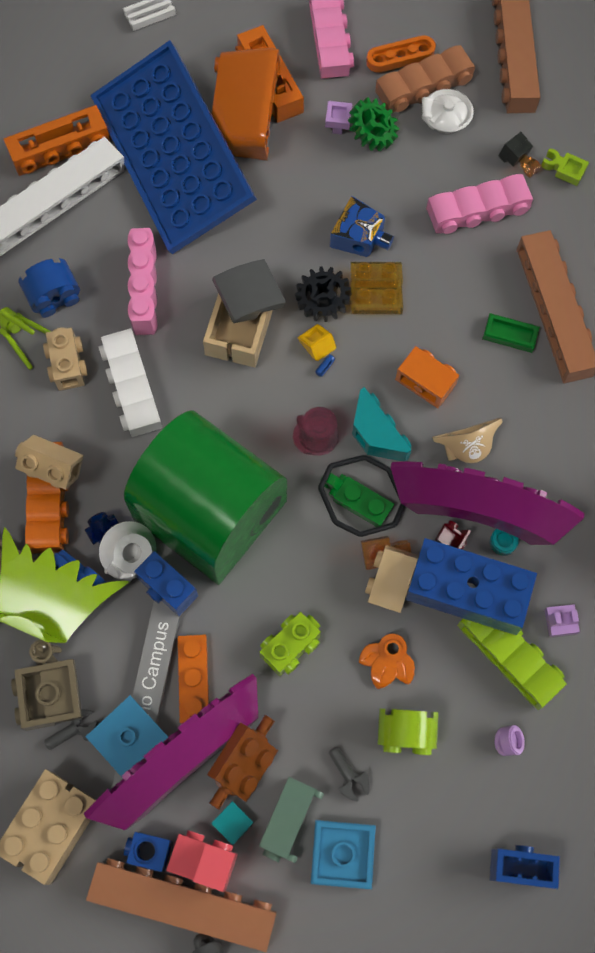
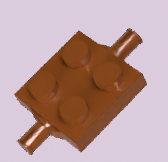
[207,715,278,810]

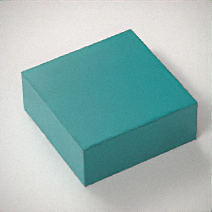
[211,801,254,845]

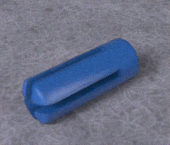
[315,354,335,377]

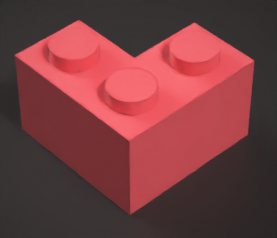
[166,830,238,892]

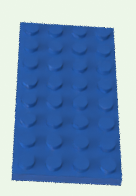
[90,40,257,254]

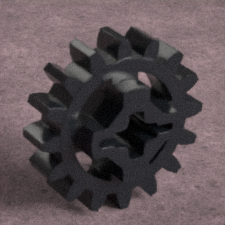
[295,266,352,322]

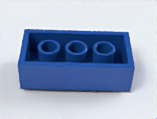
[406,538,537,635]

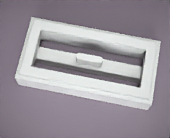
[123,0,176,31]

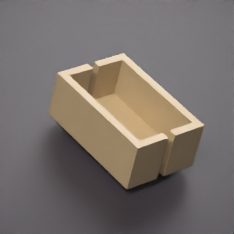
[203,293,273,368]
[0,769,97,885]

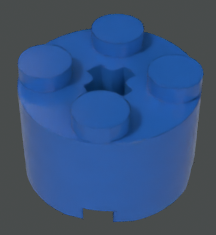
[18,258,80,318]

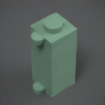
[259,777,324,863]

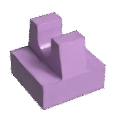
[325,101,352,134]
[545,604,580,637]

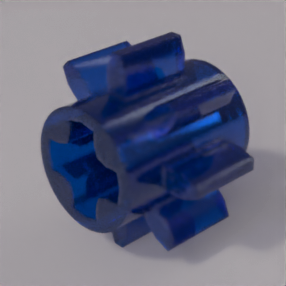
[85,512,119,545]

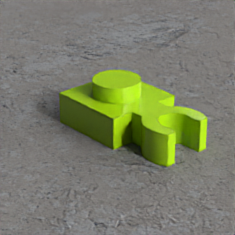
[541,149,589,186]

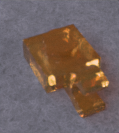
[361,536,411,570]

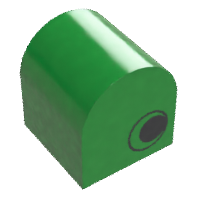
[124,410,287,585]

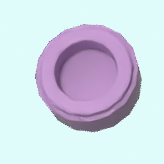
[494,725,525,756]

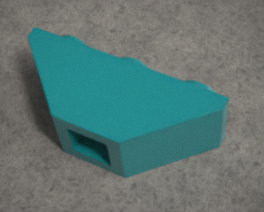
[352,387,412,461]

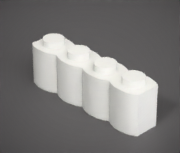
[98,328,162,437]

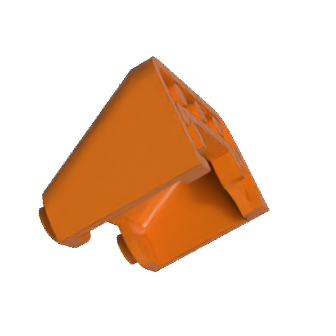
[211,48,281,160]

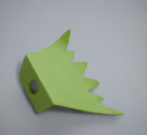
[0,527,129,643]

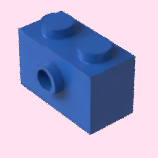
[134,551,198,616]
[490,845,560,889]

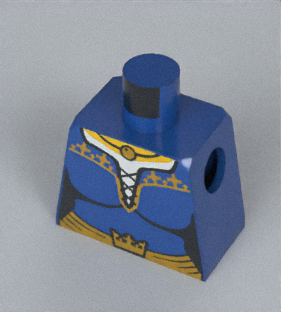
[330,196,394,257]

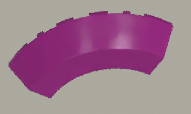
[390,461,585,545]
[83,674,259,830]

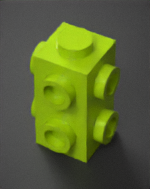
[259,612,321,677]

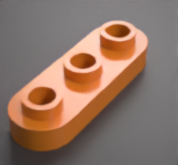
[366,35,436,73]

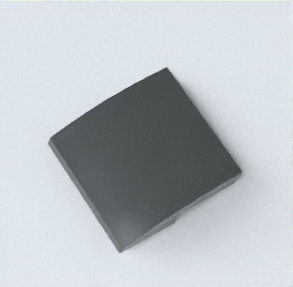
[212,259,286,323]

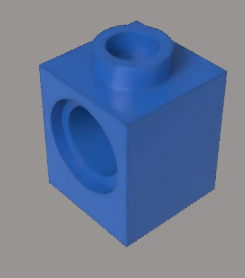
[124,832,173,872]

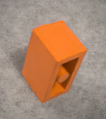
[395,346,460,409]

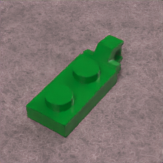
[321,473,394,527]

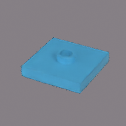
[86,695,168,777]
[310,820,376,890]

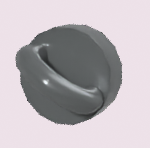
[192,934,224,953]

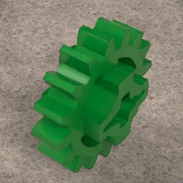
[348,97,399,152]

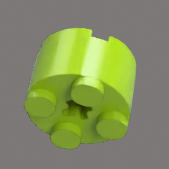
[377,708,439,755]

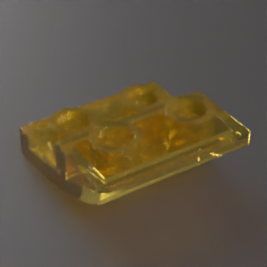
[350,262,403,314]

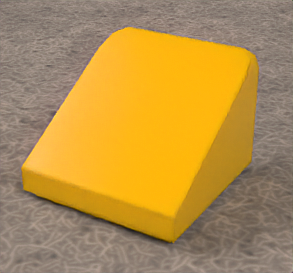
[297,324,336,361]

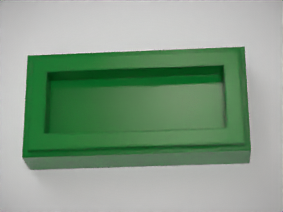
[482,313,540,353]

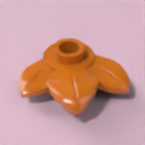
[359,633,415,689]

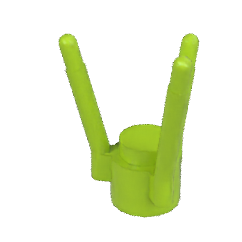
[0,307,51,370]

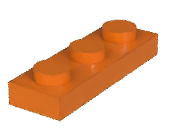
[178,635,209,724]

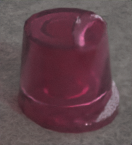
[293,407,339,456]

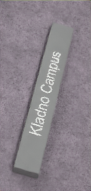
[112,578,188,788]

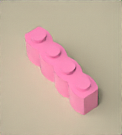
[309,0,354,79]
[426,174,533,234]
[128,228,158,335]

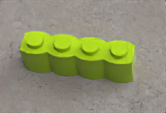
[457,619,567,710]

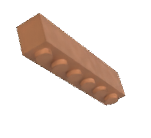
[492,0,540,113]
[517,230,595,384]
[86,858,277,952]

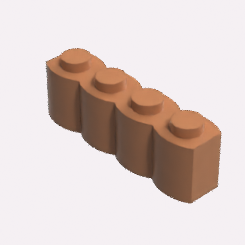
[375,45,475,113]

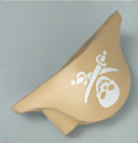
[432,418,502,463]

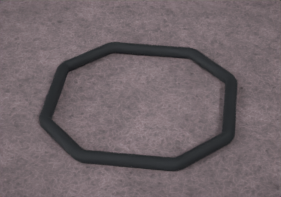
[318,455,405,537]

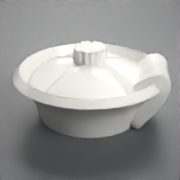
[422,89,474,134]
[99,521,156,582]

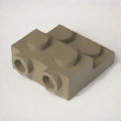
[11,659,82,731]

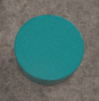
[489,529,519,556]

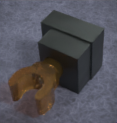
[498,132,541,178]

